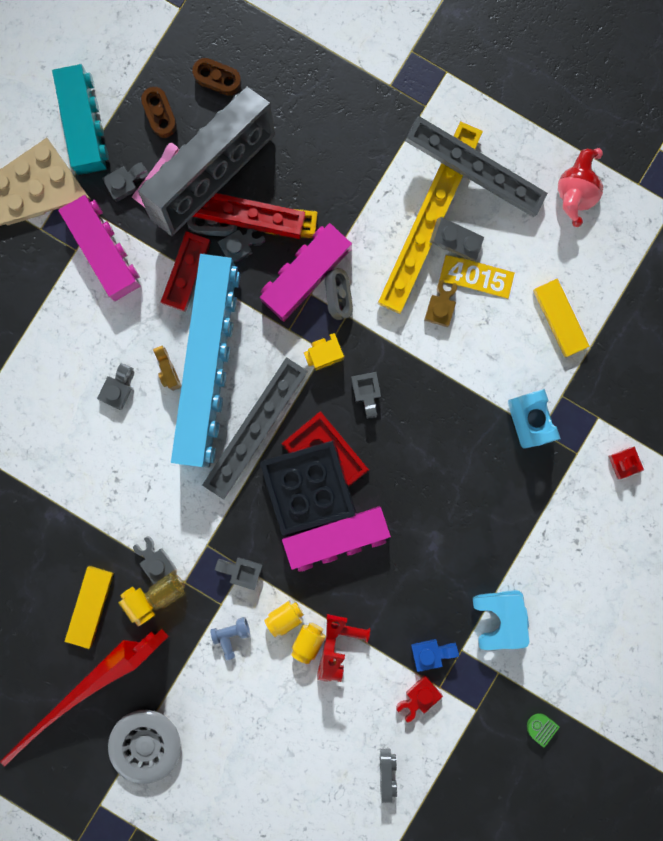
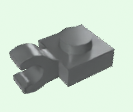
[102,162,149,202]
[97,363,134,410]
[351,372,381,419]
[215,557,262,590]

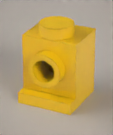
[303,333,344,371]

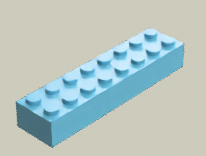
[171,254,240,468]

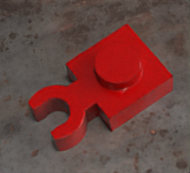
[396,675,443,723]

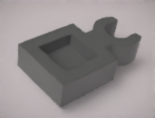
[218,229,265,264]
[133,536,177,585]

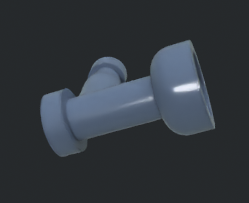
[210,617,250,660]

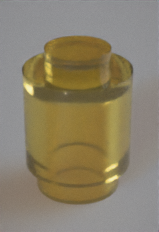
[145,573,185,611]

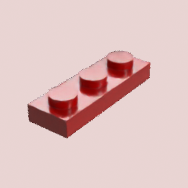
[160,232,211,312]

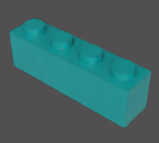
[52,64,109,175]

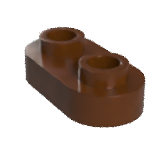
[192,58,242,95]
[141,87,177,138]

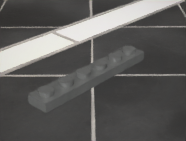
[404,116,548,217]
[202,357,308,499]

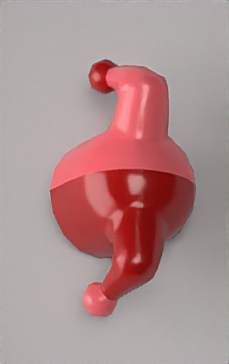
[557,148,604,227]

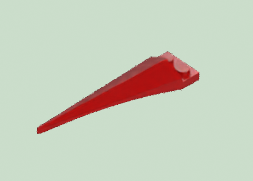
[0,629,169,767]

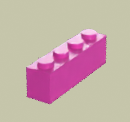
[58,195,141,301]
[260,223,352,322]
[282,506,391,572]

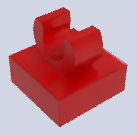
[608,446,644,479]

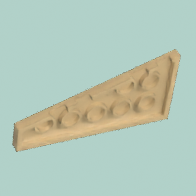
[0,138,92,226]

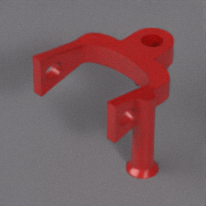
[317,614,370,682]

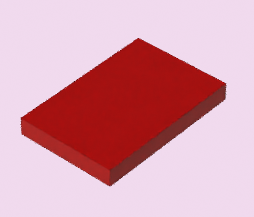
[281,411,369,487]

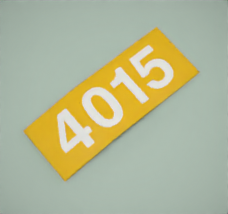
[439,255,515,299]

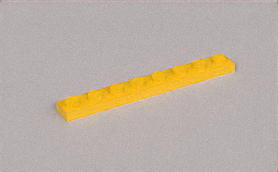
[377,121,483,314]

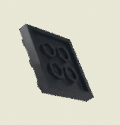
[260,440,357,536]

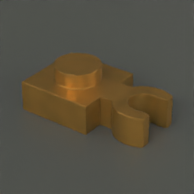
[424,279,457,327]
[153,345,182,391]

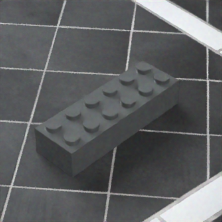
[138,87,275,236]

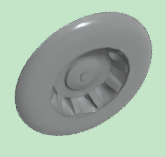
[108,710,181,784]

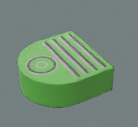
[527,714,560,747]

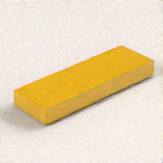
[533,278,590,358]
[65,566,114,649]

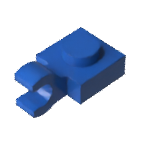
[411,639,459,672]

